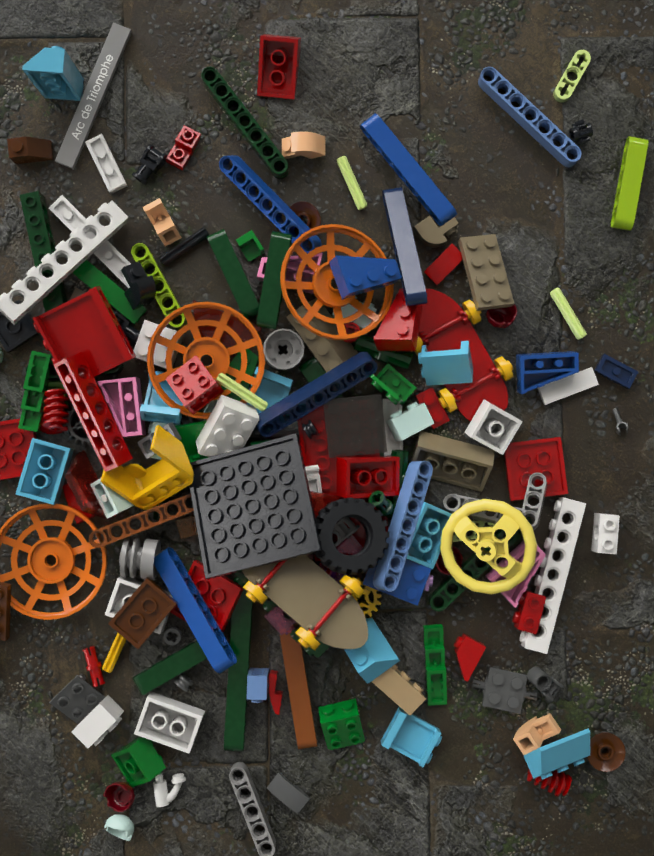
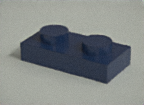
[594,354,638,389]

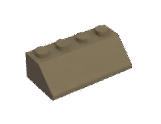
[287,298,358,373]
[411,431,495,492]

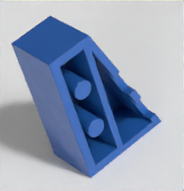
[329,256,402,299]
[516,351,579,395]

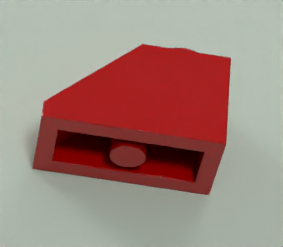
[454,633,486,682]

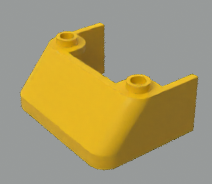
[100,425,194,510]

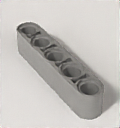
[229,762,276,856]

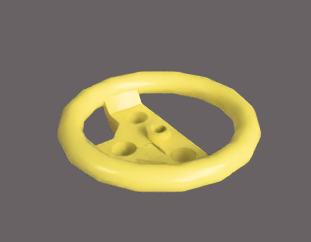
[440,499,537,595]

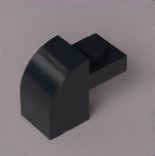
[121,261,156,310]

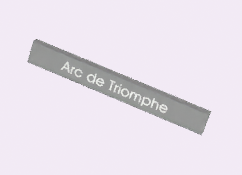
[55,22,132,170]

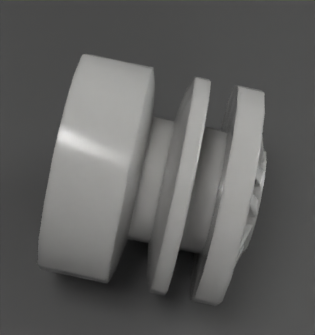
[263,328,304,370]
[119,537,161,580]

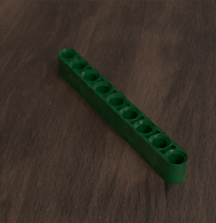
[224,578,253,751]

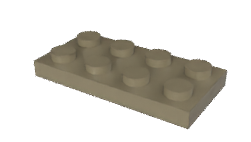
[458,234,514,311]

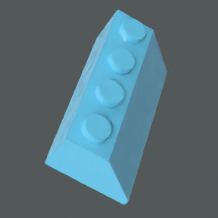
[22,46,84,101]

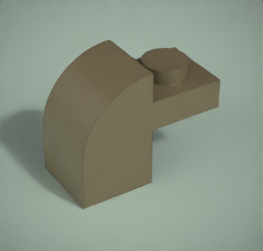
[413,216,459,248]

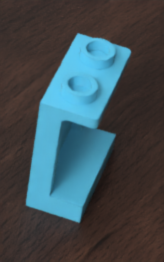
[418,341,473,386]
[247,367,294,414]
[140,371,183,425]
[381,707,442,768]

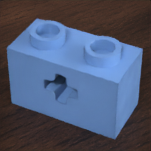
[247,668,269,703]

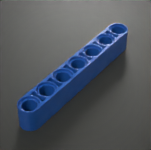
[360,113,457,226]
[219,155,322,254]
[154,547,237,674]

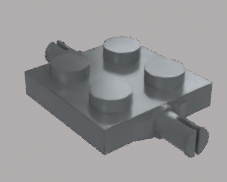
[471,667,538,714]

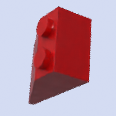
[257,34,301,99]
[337,456,400,499]

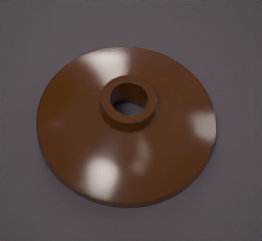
[285,201,321,235]
[587,732,625,772]

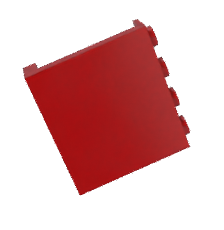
[33,286,136,377]

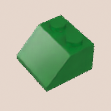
[111,737,166,787]

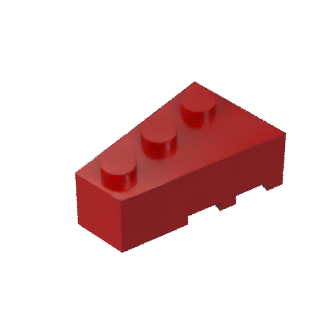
[373,289,423,351]

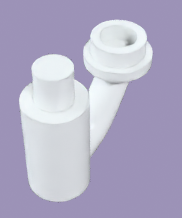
[153,773,186,807]

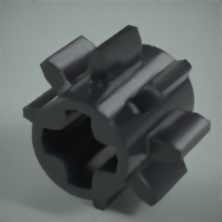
[569,119,593,145]

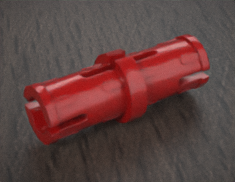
[83,646,105,687]

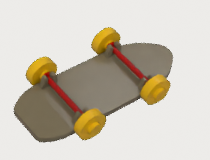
[242,555,368,651]

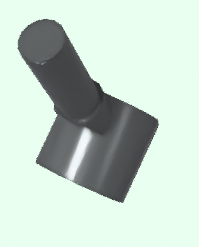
[612,408,628,436]

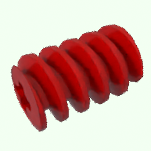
[43,389,69,432]
[527,770,572,797]

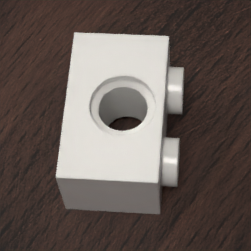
[591,513,620,554]

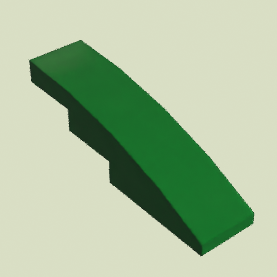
[72,260,147,324]
[18,351,52,433]
[423,624,447,706]

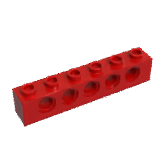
[53,352,133,472]

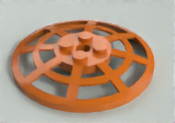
[280,224,394,340]
[147,302,265,419]
[0,503,108,620]

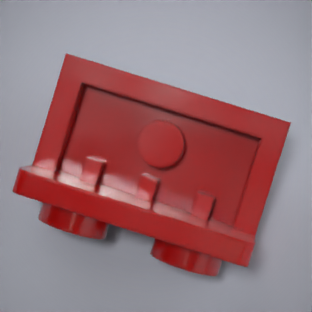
[512,589,546,634]

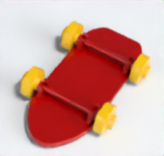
[411,289,514,422]

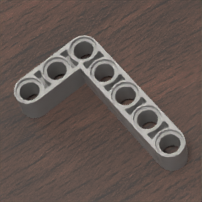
[443,473,547,530]

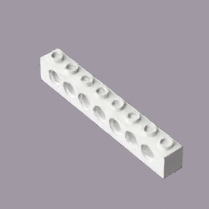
[0,201,129,325]
[520,497,586,654]

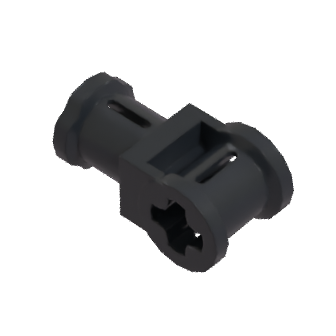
[132,144,168,185]
[113,310,141,346]

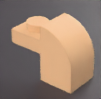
[282,132,325,159]
[143,198,182,247]
[513,713,561,755]

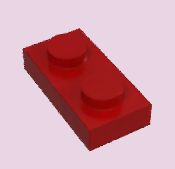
[415,387,450,430]

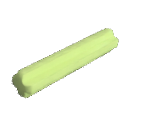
[337,156,367,210]
[550,288,587,340]
[216,373,268,411]

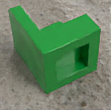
[236,230,265,262]

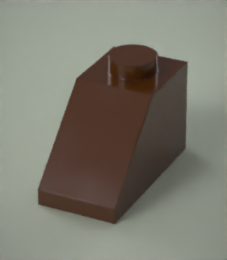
[7,137,54,164]

